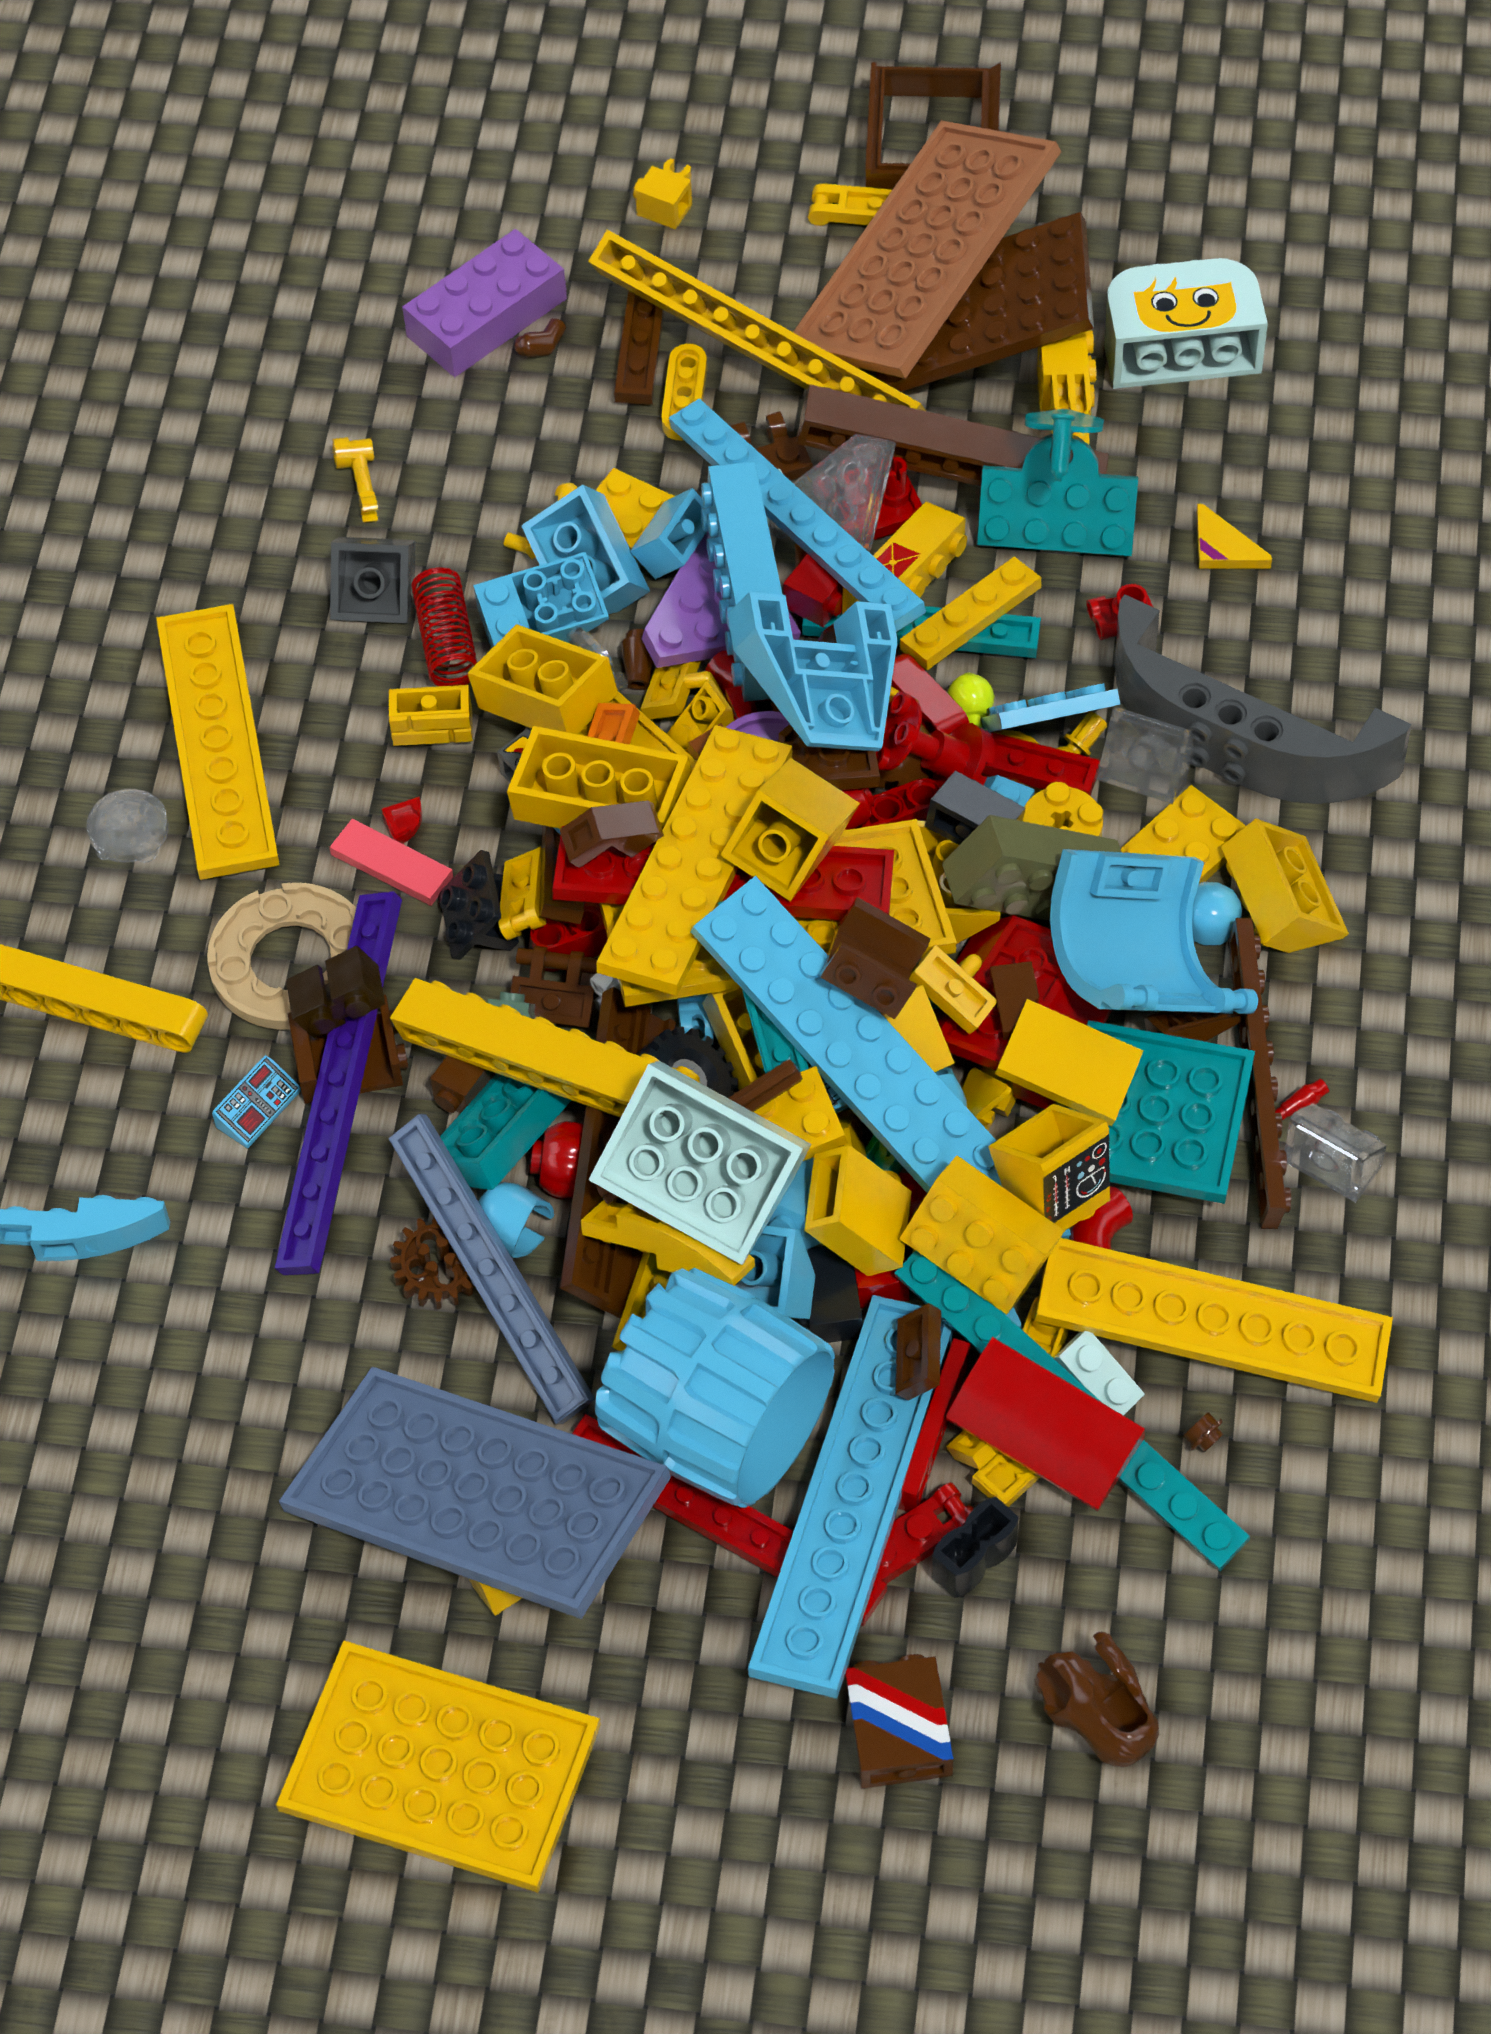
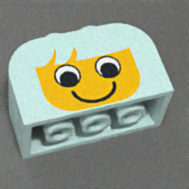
[1104,258,1268,389]

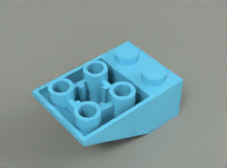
[473,552,609,649]

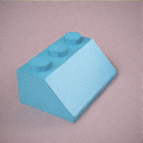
[521,484,650,614]
[735,1225,815,1319]

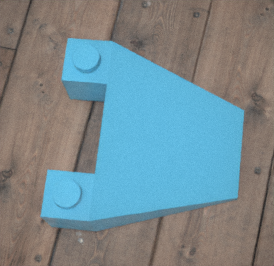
[727,592,898,751]

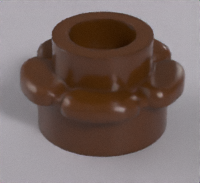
[1183,1412,1223,1452]

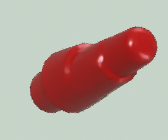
[1275,1078,1330,1120]

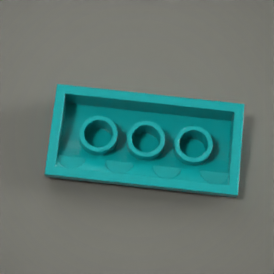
[440,1073,571,1190]

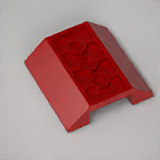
[933,915,1113,1109]

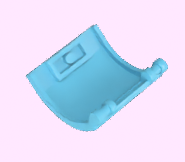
[1050,849,1258,1014]

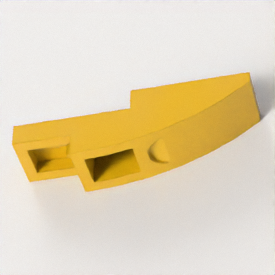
[581,1200,755,1286]

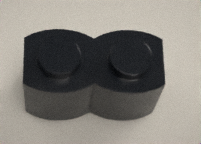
[932,1497,1019,1598]

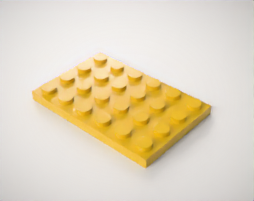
[276,1640,601,1893]

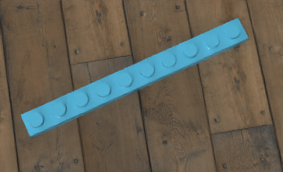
[669,398,926,632]

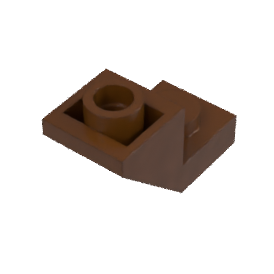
[560,800,664,868]

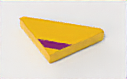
[1196,504,1272,569]

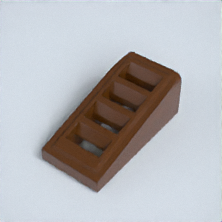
[1144,1011,1241,1042]

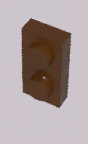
[896,1303,941,1401]

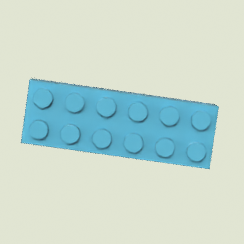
[701,461,783,702]

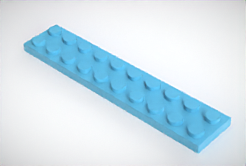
[691,876,1002,1193]
[748,1295,955,1699]

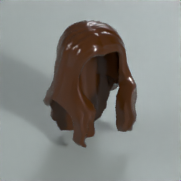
[1034,1632,1159,1767]

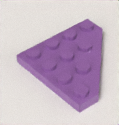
[642,531,801,668]

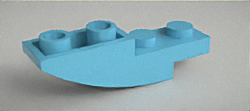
[0,1195,170,1261]

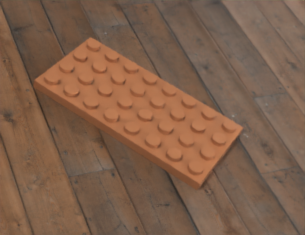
[793,120,1061,379]

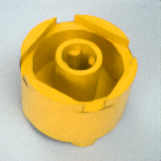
[1023,782,1103,837]

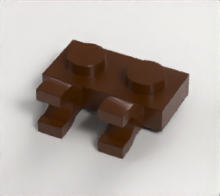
[730,411,813,480]

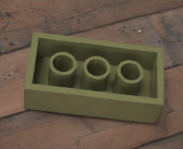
[942,815,1121,921]

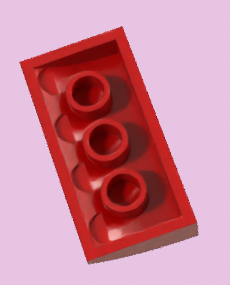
[946,1337,1145,1511]

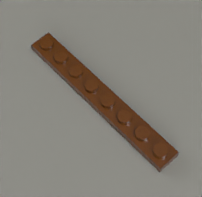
[1228,918,1291,1229]

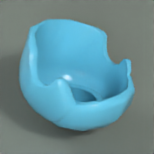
[1192,882,1242,945]

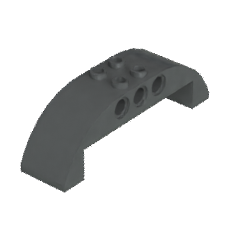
[1114,594,1412,804]

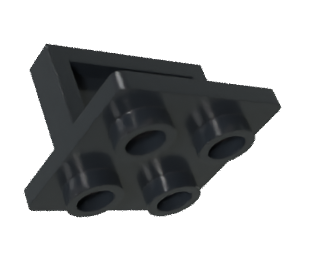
[440,850,519,960]

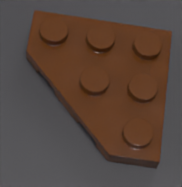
[777,724,880,790]

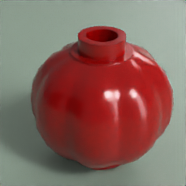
[530,1121,583,1199]

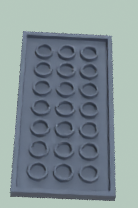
[279,1367,671,1619]

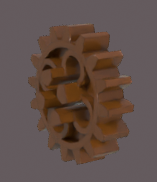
[390,1216,473,1309]

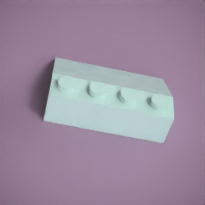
[589,1061,812,1265]

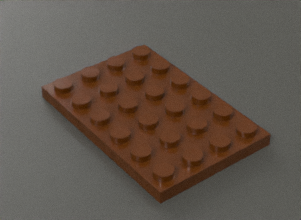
[876,212,1094,392]

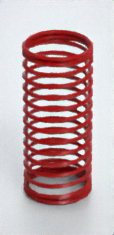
[411,567,478,686]

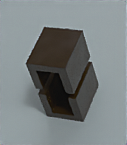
[286,945,385,1038]

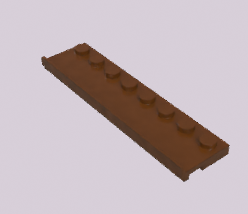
[560,987,676,1320]

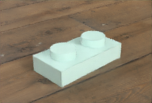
[1053,1331,1145,1416]

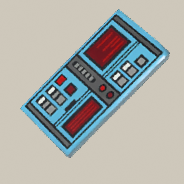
[212,1055,301,1149]

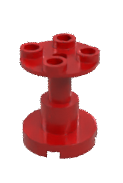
[876,691,995,787]

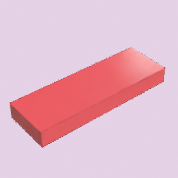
[329,819,453,906]

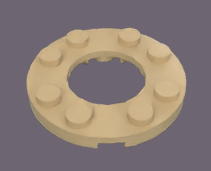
[207,883,356,1030]

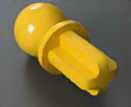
[1056,712,1107,757]

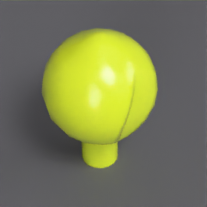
[947,672,995,728]

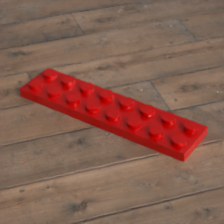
[552,826,894,921]

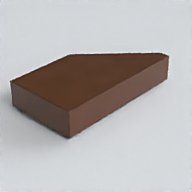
[990,961,1039,1040]

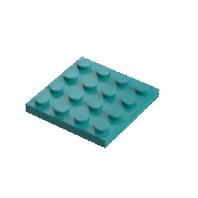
[1069,1020,1255,1204]

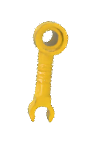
[332,437,378,523]

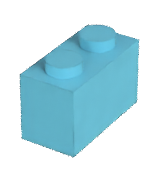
[630,488,707,579]

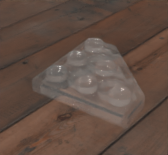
[768,434,896,553]

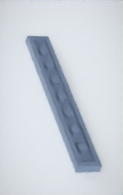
[388,1114,595,1424]

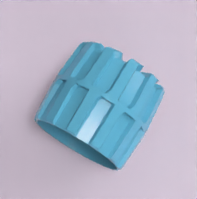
[595,1268,835,1508]

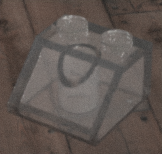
[1097,707,1194,804]
[1285,1103,1387,1203]

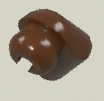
[514,318,566,357]

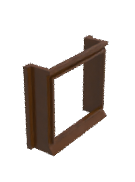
[865,62,1001,190]

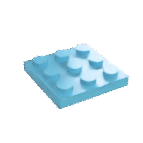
[981,683,1120,732]

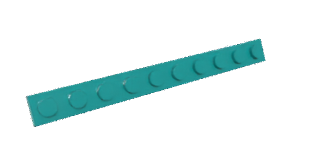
[895,1251,1250,1571]

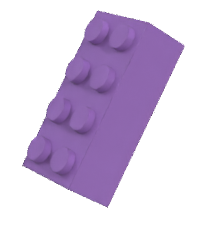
[402,229,567,378]

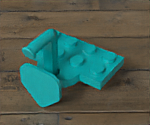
[977,409,1139,556]

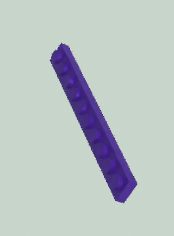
[275,891,402,1275]

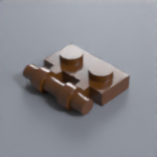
[511,945,598,1028]

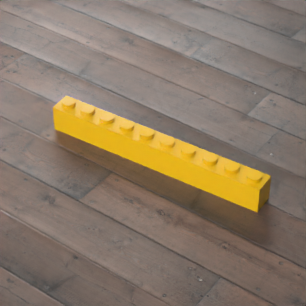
[588,229,926,411]

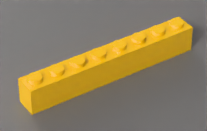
[390,978,700,1118]

